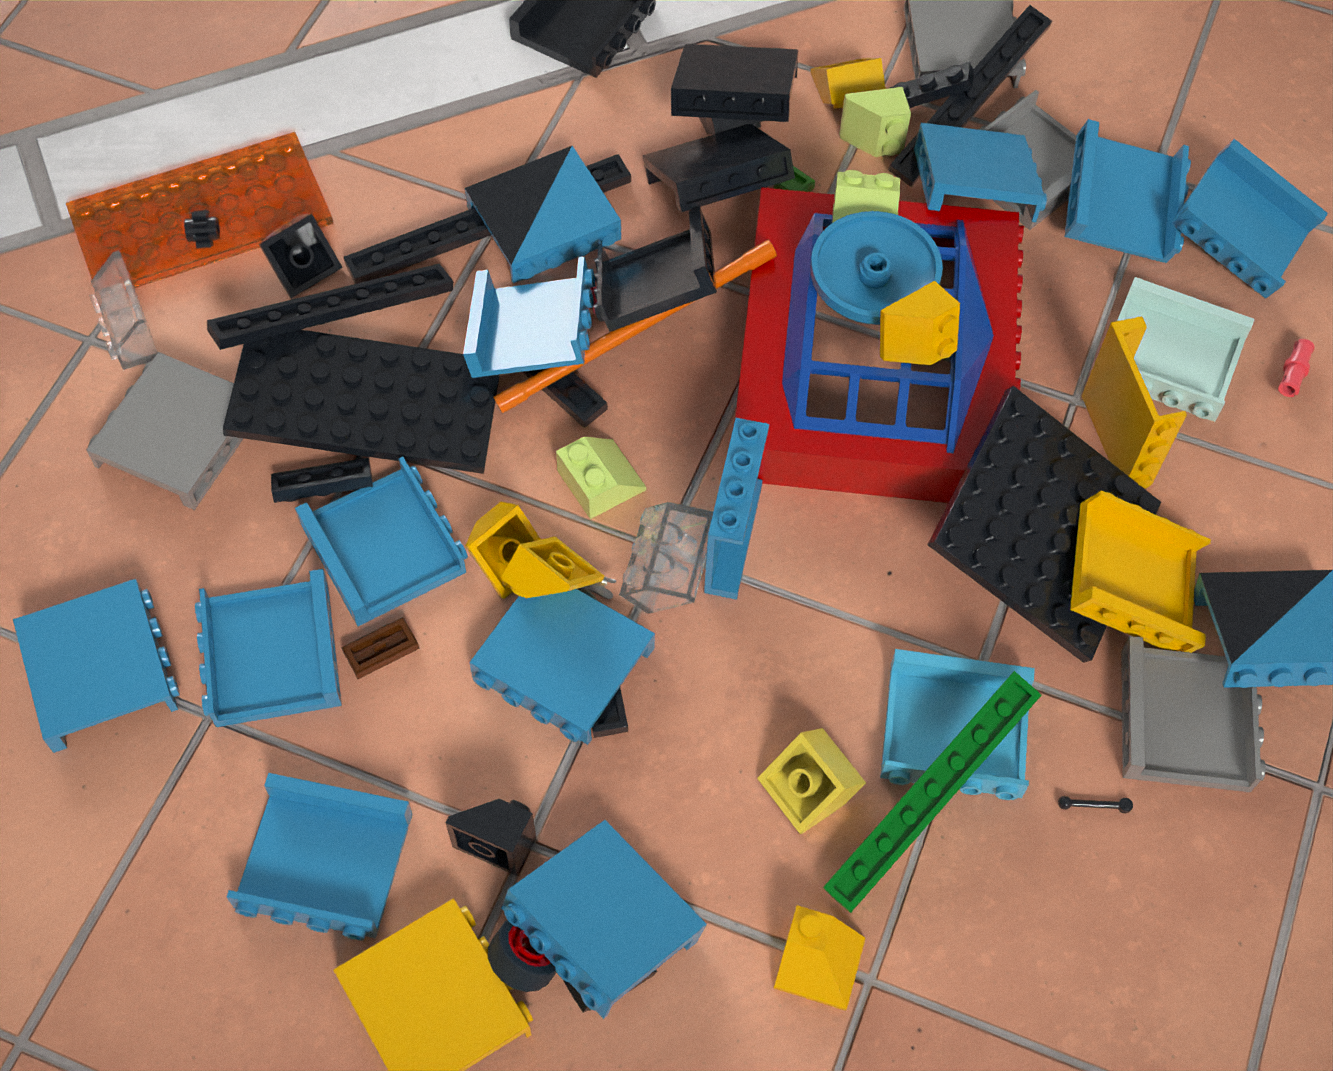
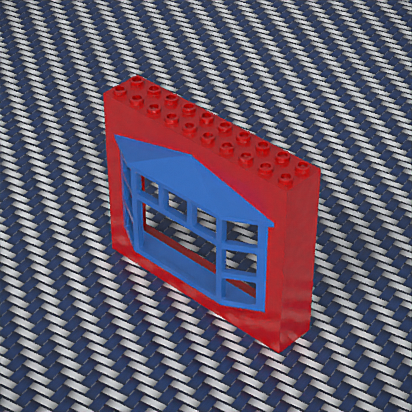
[735,187,1024,503]

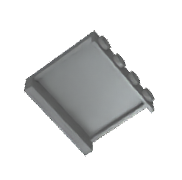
[903,0,1026,88]
[979,90,1076,230]
[86,352,243,510]
[1121,636,1266,792]

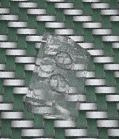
[89,250,158,370]
[619,502,713,614]

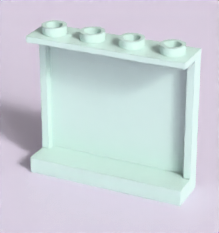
[1117,277,1255,422]

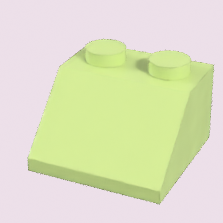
[839,87,911,157]
[832,170,900,223]
[556,437,646,519]

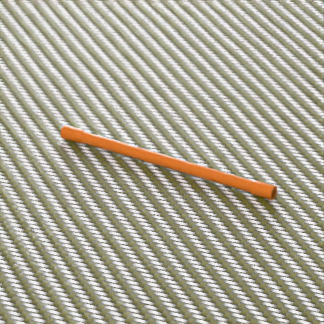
[493,240,777,414]

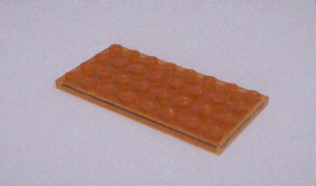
[66,132,334,299]

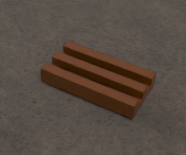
[341,617,420,679]

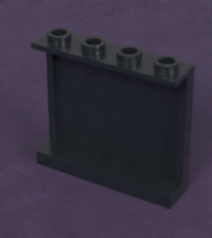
[509,0,656,78]
[671,44,798,122]
[642,124,795,212]
[594,207,717,332]

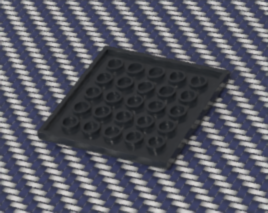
[927,386,1161,663]

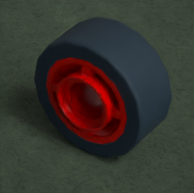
[488,920,557,992]

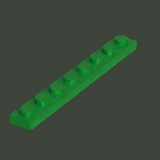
[823,671,1042,913]

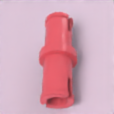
[1278,339,1315,397]

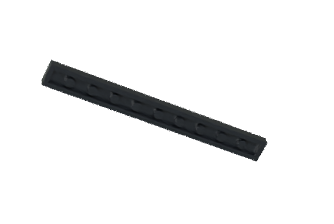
[343,154,631,284]

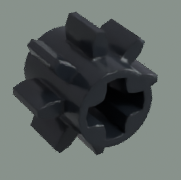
[184,210,220,249]

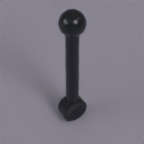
[1058,796,1133,814]

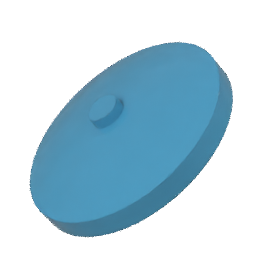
[810,211,943,325]

